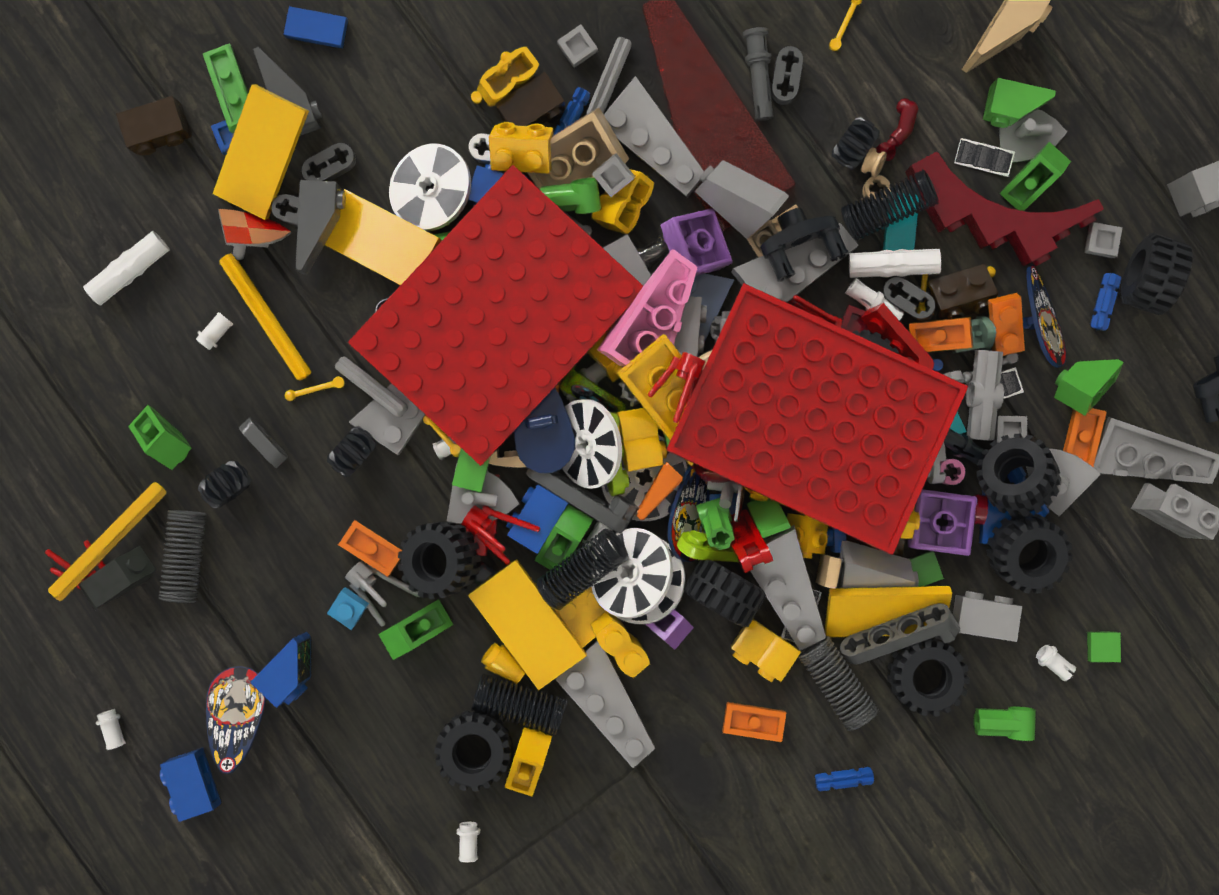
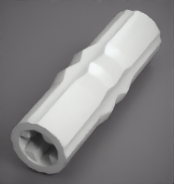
[83,231,170,306]
[849,249,941,278]

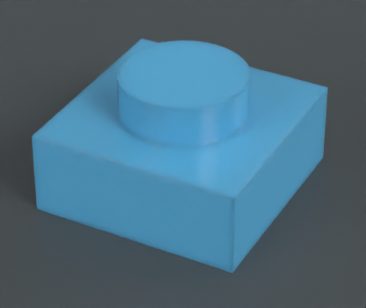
[327,587,369,630]

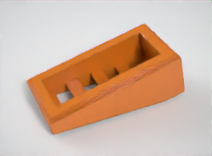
[636,462,683,520]

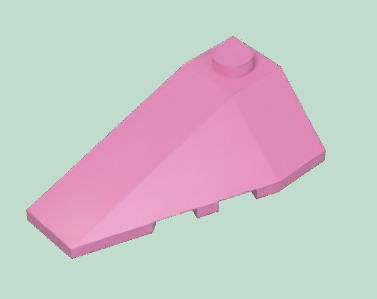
[597,249,698,367]

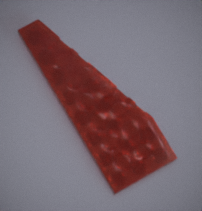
[643,0,796,233]

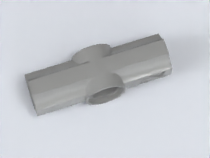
[966,350,1004,440]

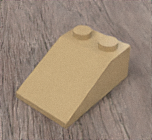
[962,0,1053,73]
[528,107,629,189]

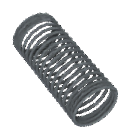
[158,510,207,603]
[798,636,879,731]

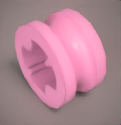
[940,459,965,485]

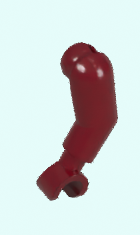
[876,98,918,161]

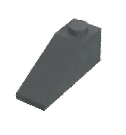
[253,47,322,135]
[295,180,346,275]

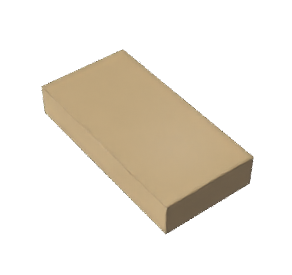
[815,554,842,589]

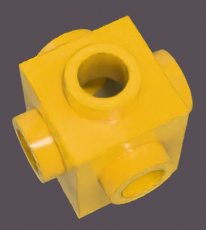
[787,513,828,559]

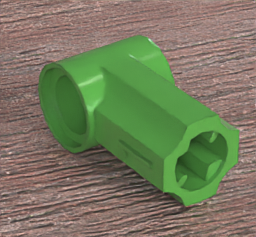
[540,178,601,214]
[696,498,735,550]
[973,706,1036,741]

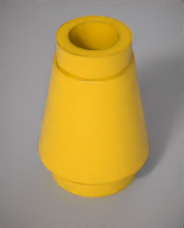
[481,643,525,684]

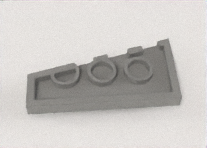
[604,76,704,198]
[731,223,859,303]
[349,383,425,455]
[1093,417,1219,484]
[751,525,826,650]
[555,641,655,768]

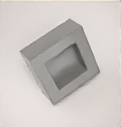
[557,24,598,68]
[592,153,635,197]
[1084,222,1122,258]
[994,416,1027,443]

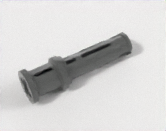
[743,27,774,121]

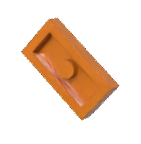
[988,293,1025,356]
[909,317,973,352]
[1063,408,1107,467]
[338,520,402,577]
[722,702,786,742]

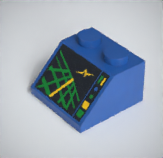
[250,632,311,708]

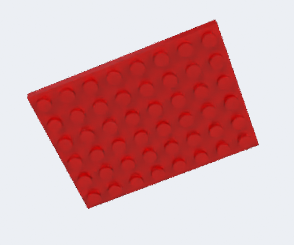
[348,165,643,466]
[666,283,968,555]

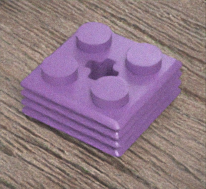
[660,209,733,276]
[908,489,977,556]

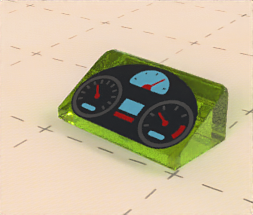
[560,370,626,413]

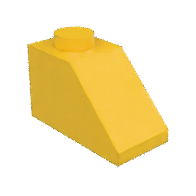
[504,727,552,797]

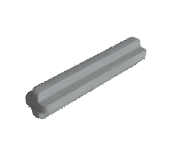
[587,37,631,114]
[335,356,408,418]

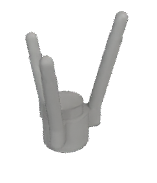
[345,561,420,626]

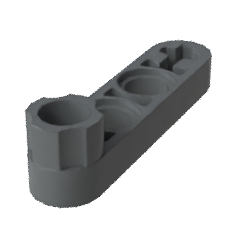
[526,468,638,533]
[840,603,960,665]

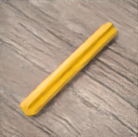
[219,253,311,380]
[48,482,167,601]

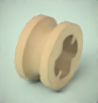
[861,147,887,178]
[862,175,891,201]

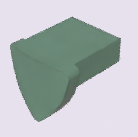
[952,315,996,354]

